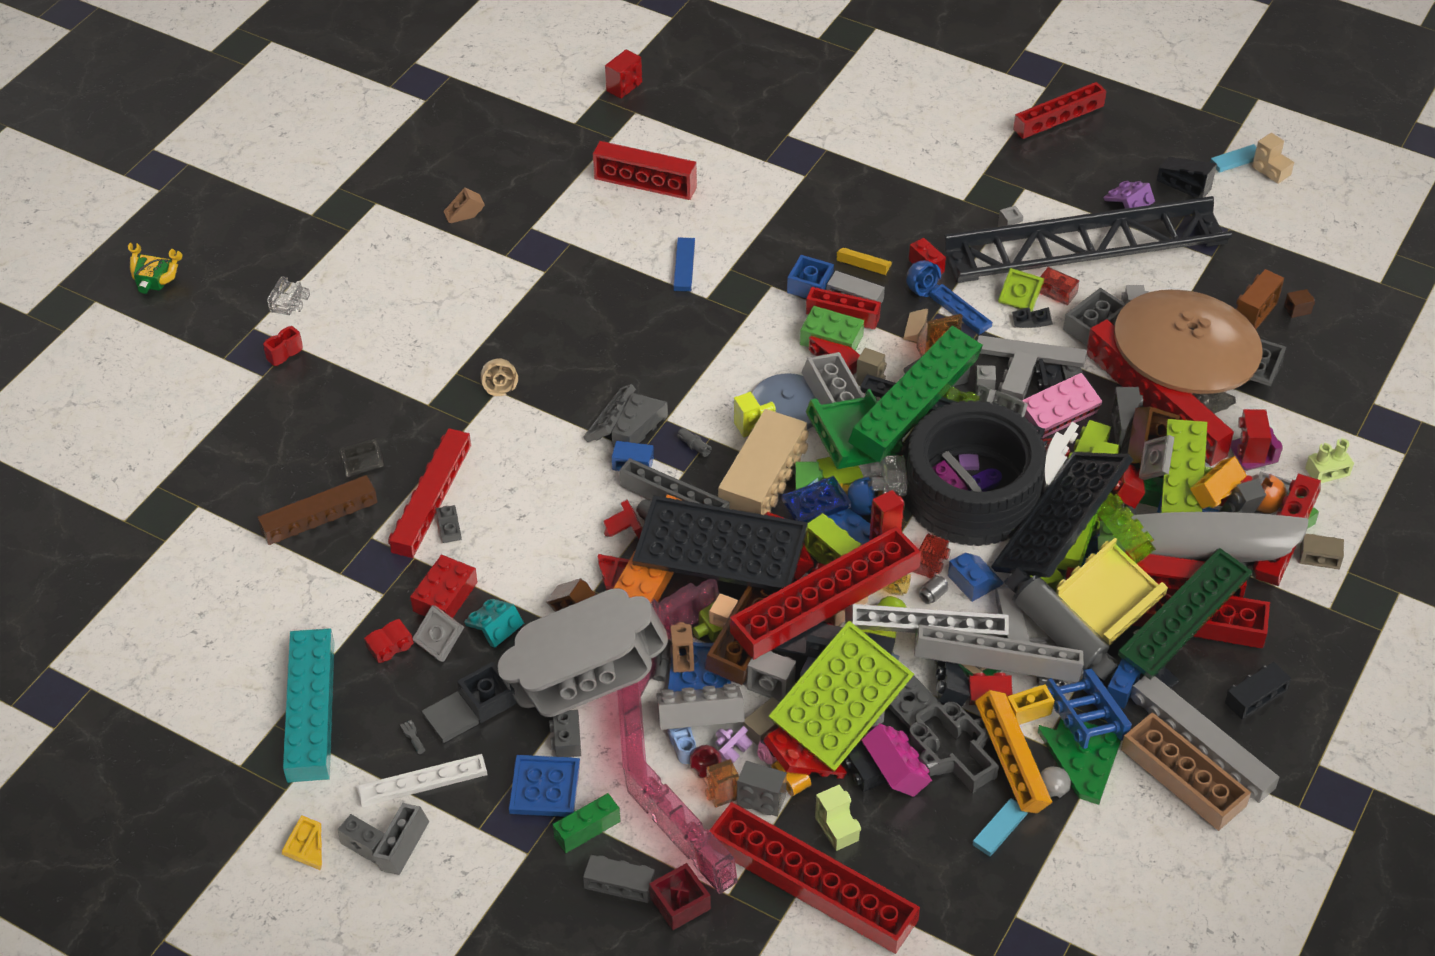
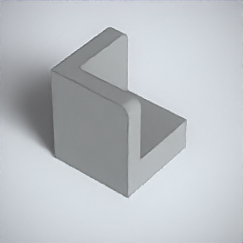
[998,206,1024,227]

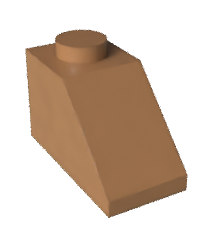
[444,187,485,223]

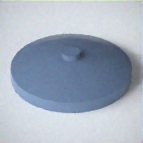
[752,373,816,429]

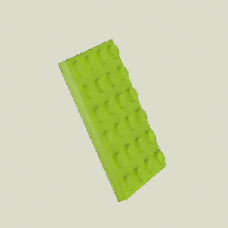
[768,621,914,772]

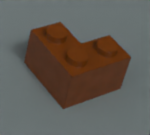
[546,578,597,612]

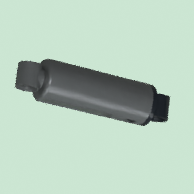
[1004,567,1119,681]

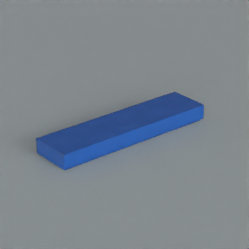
[674,237,695,291]
[929,284,993,335]

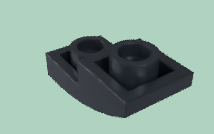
[1012,307,1053,328]

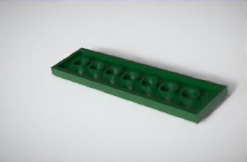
[1118,548,1253,680]

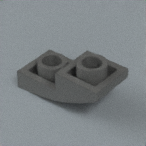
[436,505,462,543]

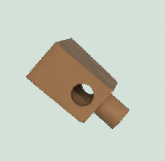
[671,622,694,673]

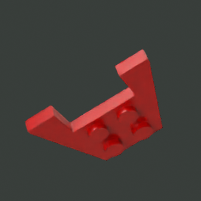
[763,727,847,779]

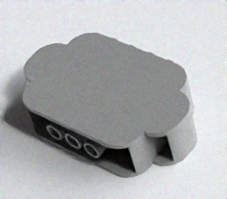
[498,588,668,717]

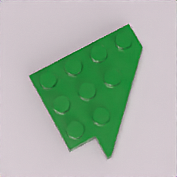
[1038,718,1121,805]

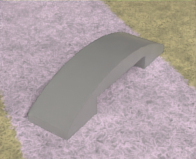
[974,385,1028,417]

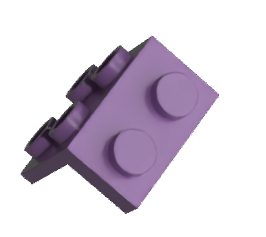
[1103,181,1155,208]

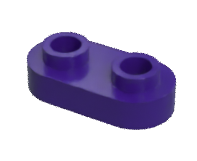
[967,468,1002,492]

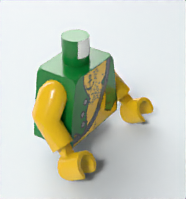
[128,243,182,294]

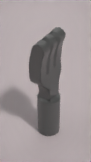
[399,720,425,754]

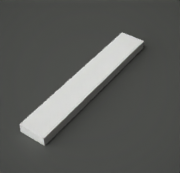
[357,754,487,807]

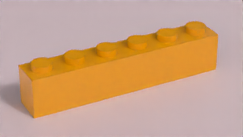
[975,690,1053,813]

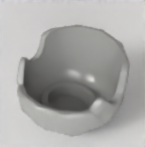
[1040,766,1071,798]

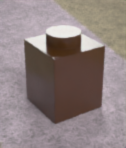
[1284,289,1315,318]

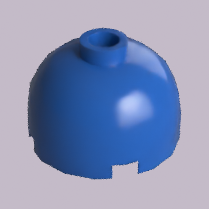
[906,260,941,297]
[844,476,876,516]

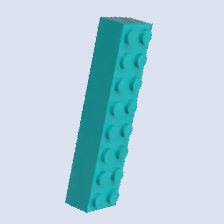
[283,628,334,783]

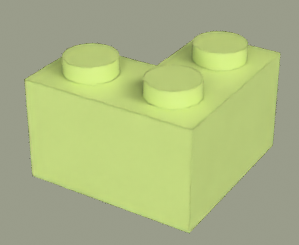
[815,785,861,851]

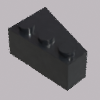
[1156,157,1217,198]

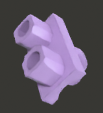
[715,726,752,766]

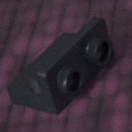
[1035,359,1063,391]

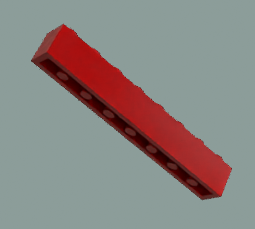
[388,428,471,558]

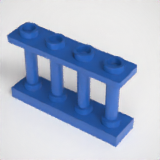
[1046,668,1132,749]

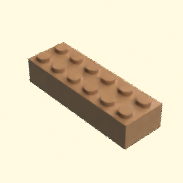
[1121,712,1251,831]

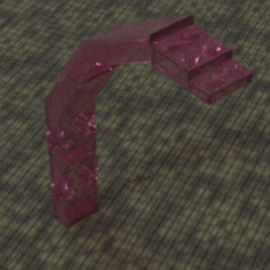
[617,578,738,894]

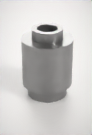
[919,575,948,604]

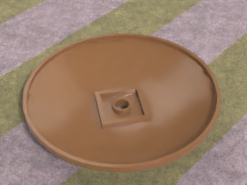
[1114,289,1262,394]

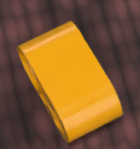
[771,761,811,796]

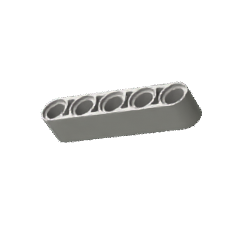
[995,587,1029,642]

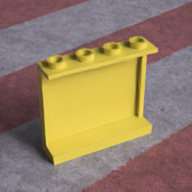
[1056,538,1168,645]

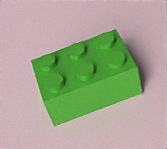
[800,306,864,351]

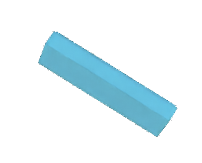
[1210,144,1256,173]
[972,798,1028,857]

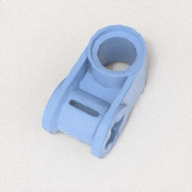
[668,727,696,764]

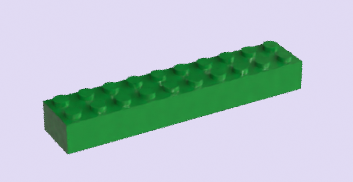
[848,326,983,463]

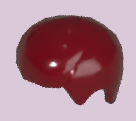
[690,745,722,779]

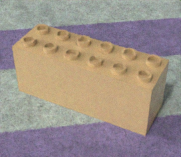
[718,409,809,515]

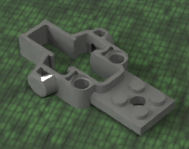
[888,675,999,793]

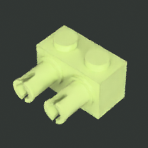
[1305,438,1354,483]

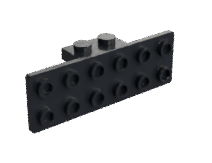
[774,623,895,658]

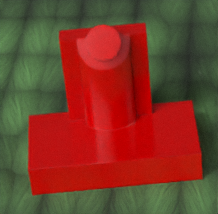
[603,499,643,539]

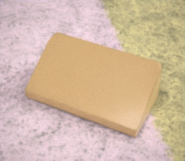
[903,309,928,343]

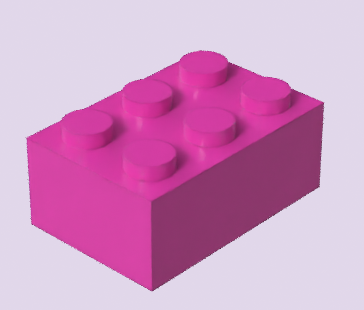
[861,723,932,797]

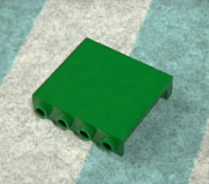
[806,389,903,470]

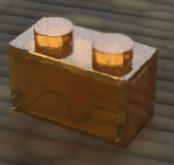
[704,759,739,808]

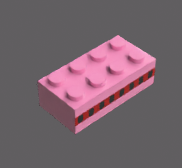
[1023,373,1102,439]

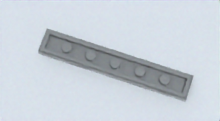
[978,335,1087,368]

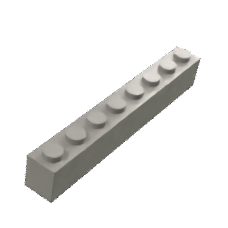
[845,604,1009,638]
[914,624,1084,682]
[1130,676,1280,803]

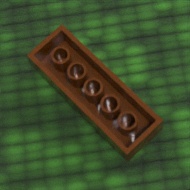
[705,586,777,685]

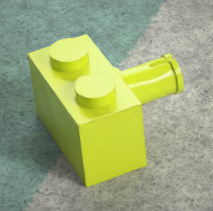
[734,392,776,438]

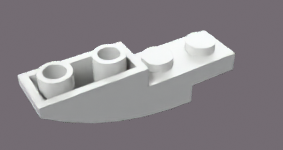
[1041,422,1079,493]

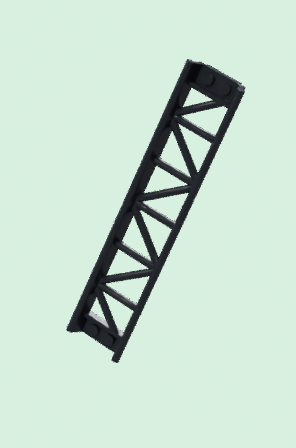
[944,196,1232,283]

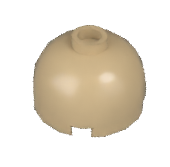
[480,358,518,396]

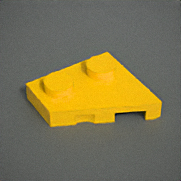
[282,815,322,870]

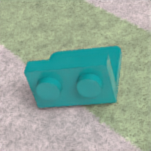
[464,599,524,647]

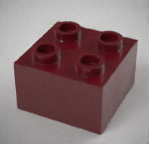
[649,863,711,930]

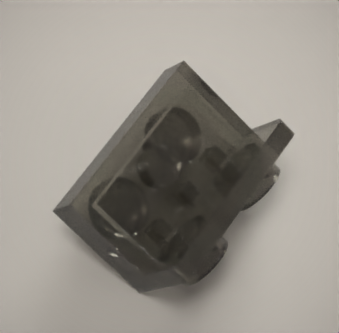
[1192,392,1236,414]

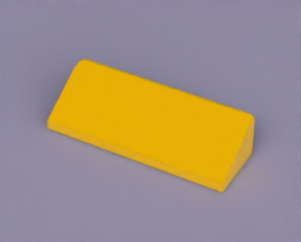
[837,248,892,275]

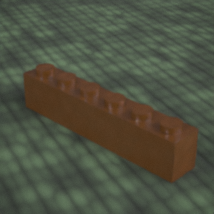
[258,475,378,545]

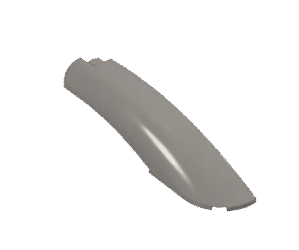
[1098,512,1308,562]

